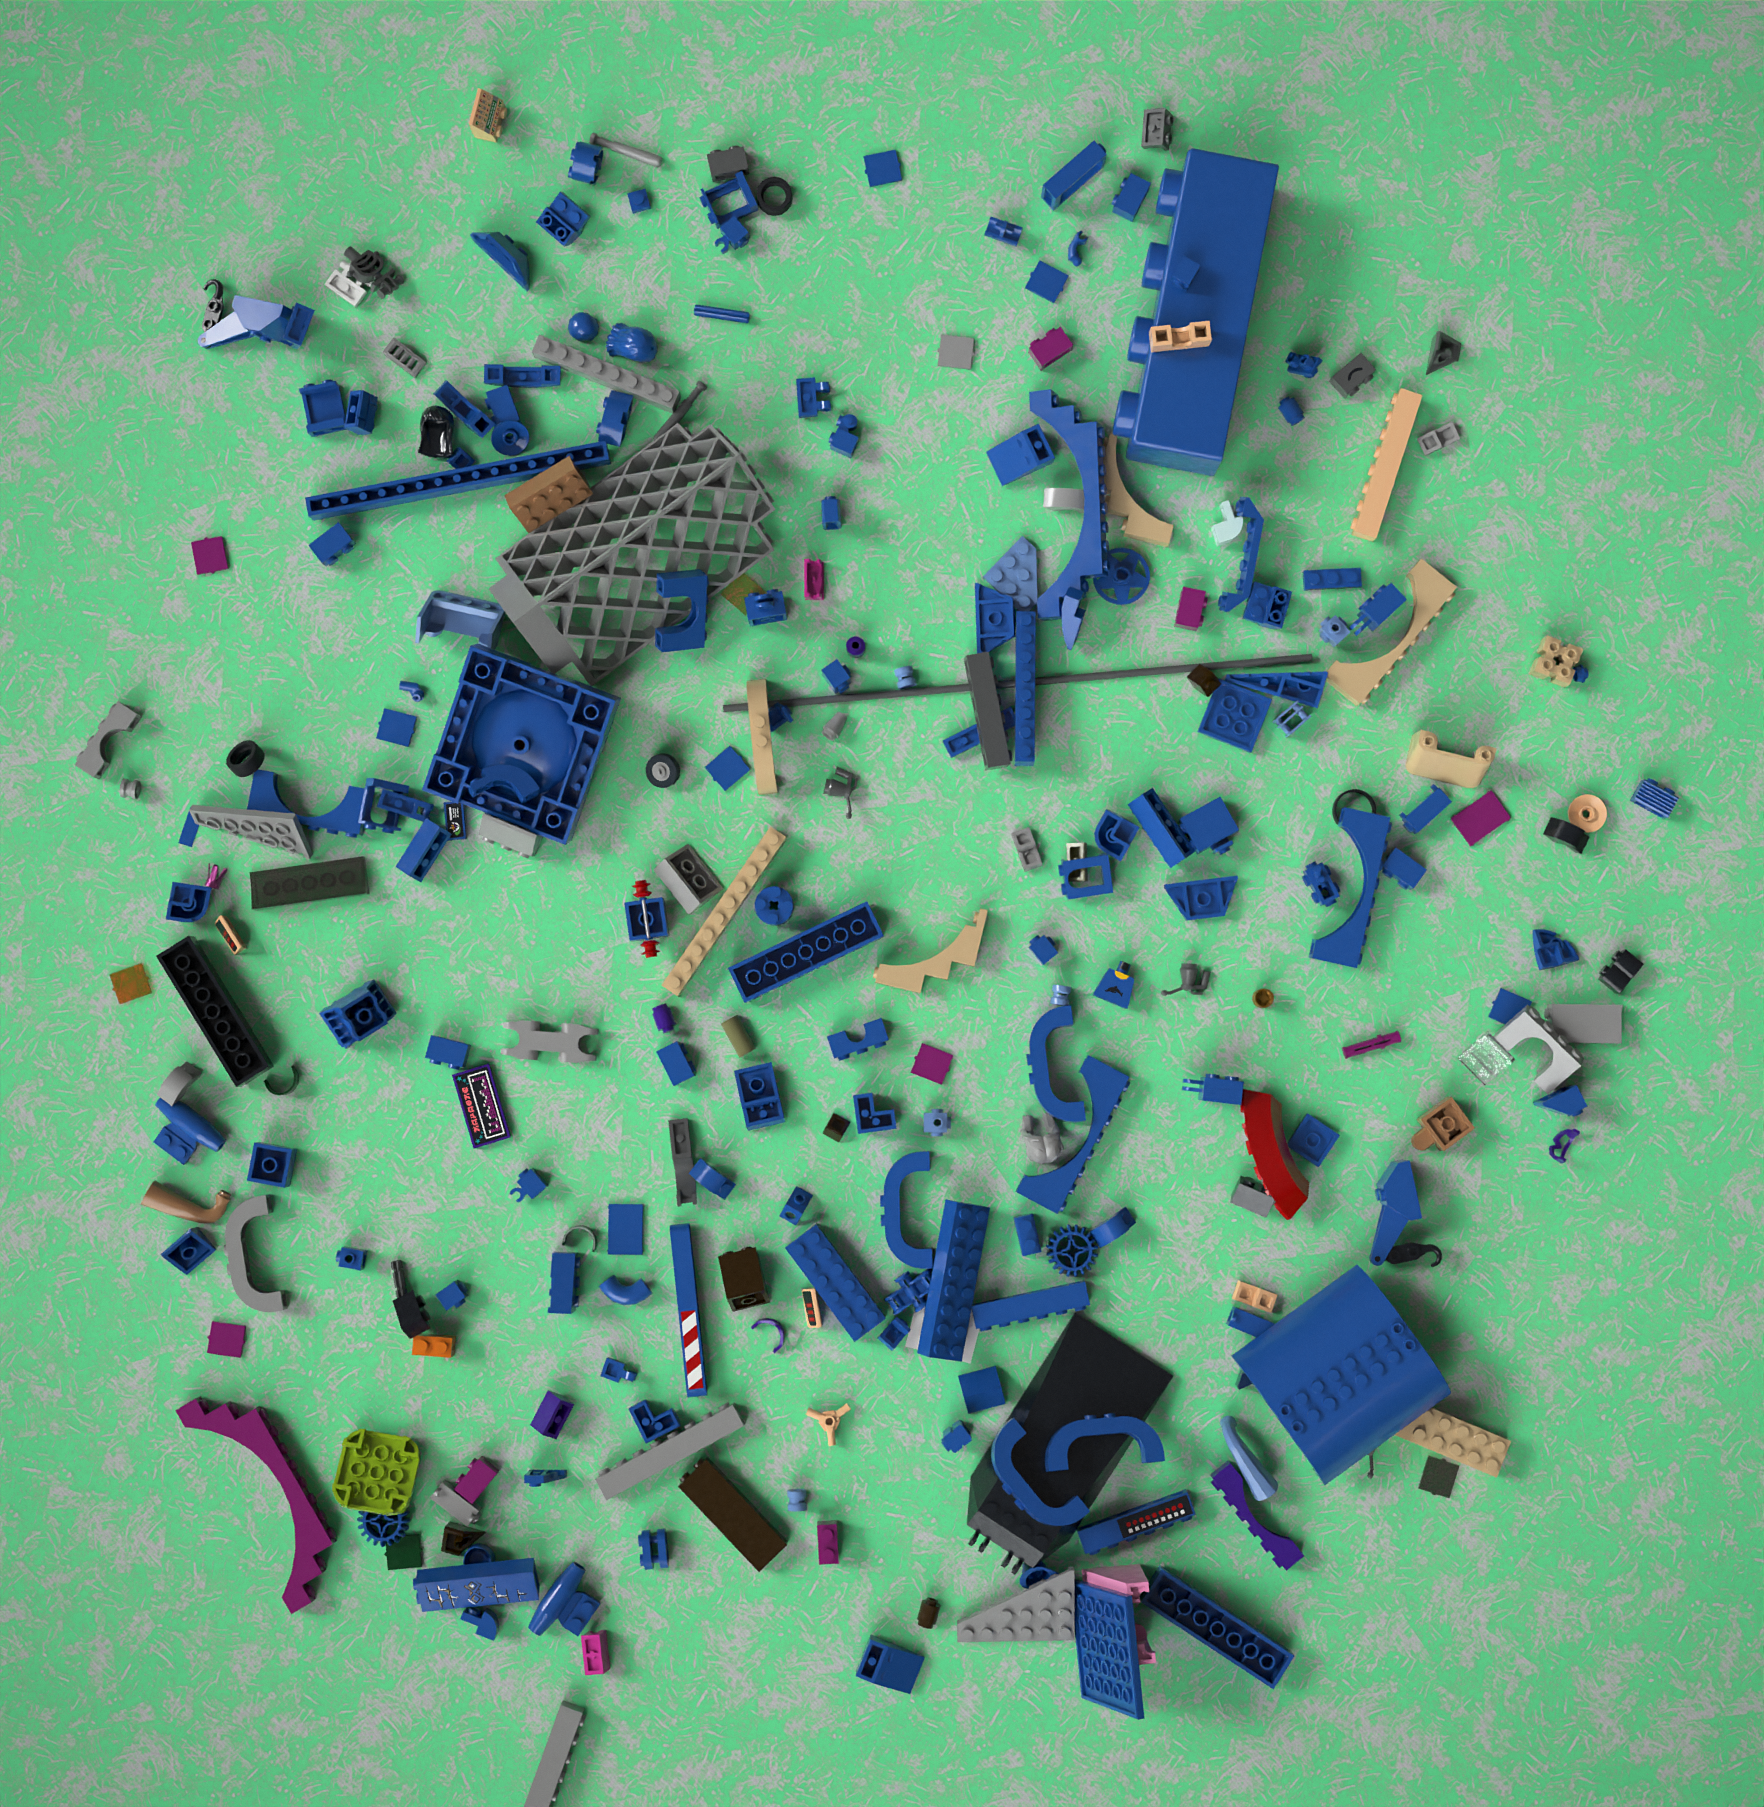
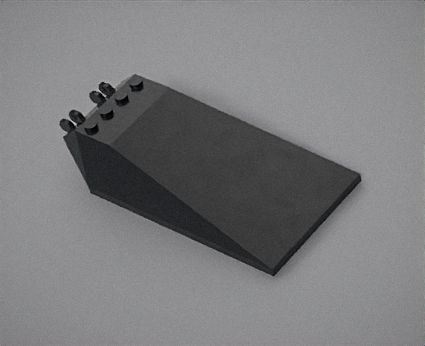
[967,1312,1173,1575]

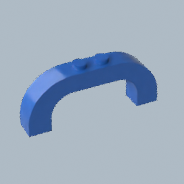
[1026,1005,1086,1123]
[880,1151,933,1269]
[1045,1413,1165,1472]
[991,1418,1090,1526]

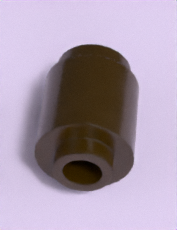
[917,1597,941,1629]

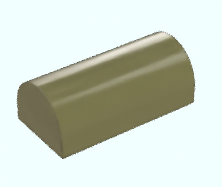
[1067,842,1088,882]
[721,1015,756,1058]

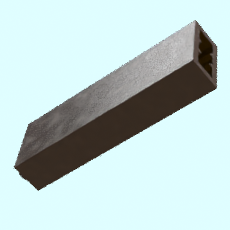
[678,1457,788,1572]

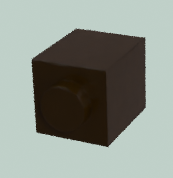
[1187,664,1221,697]

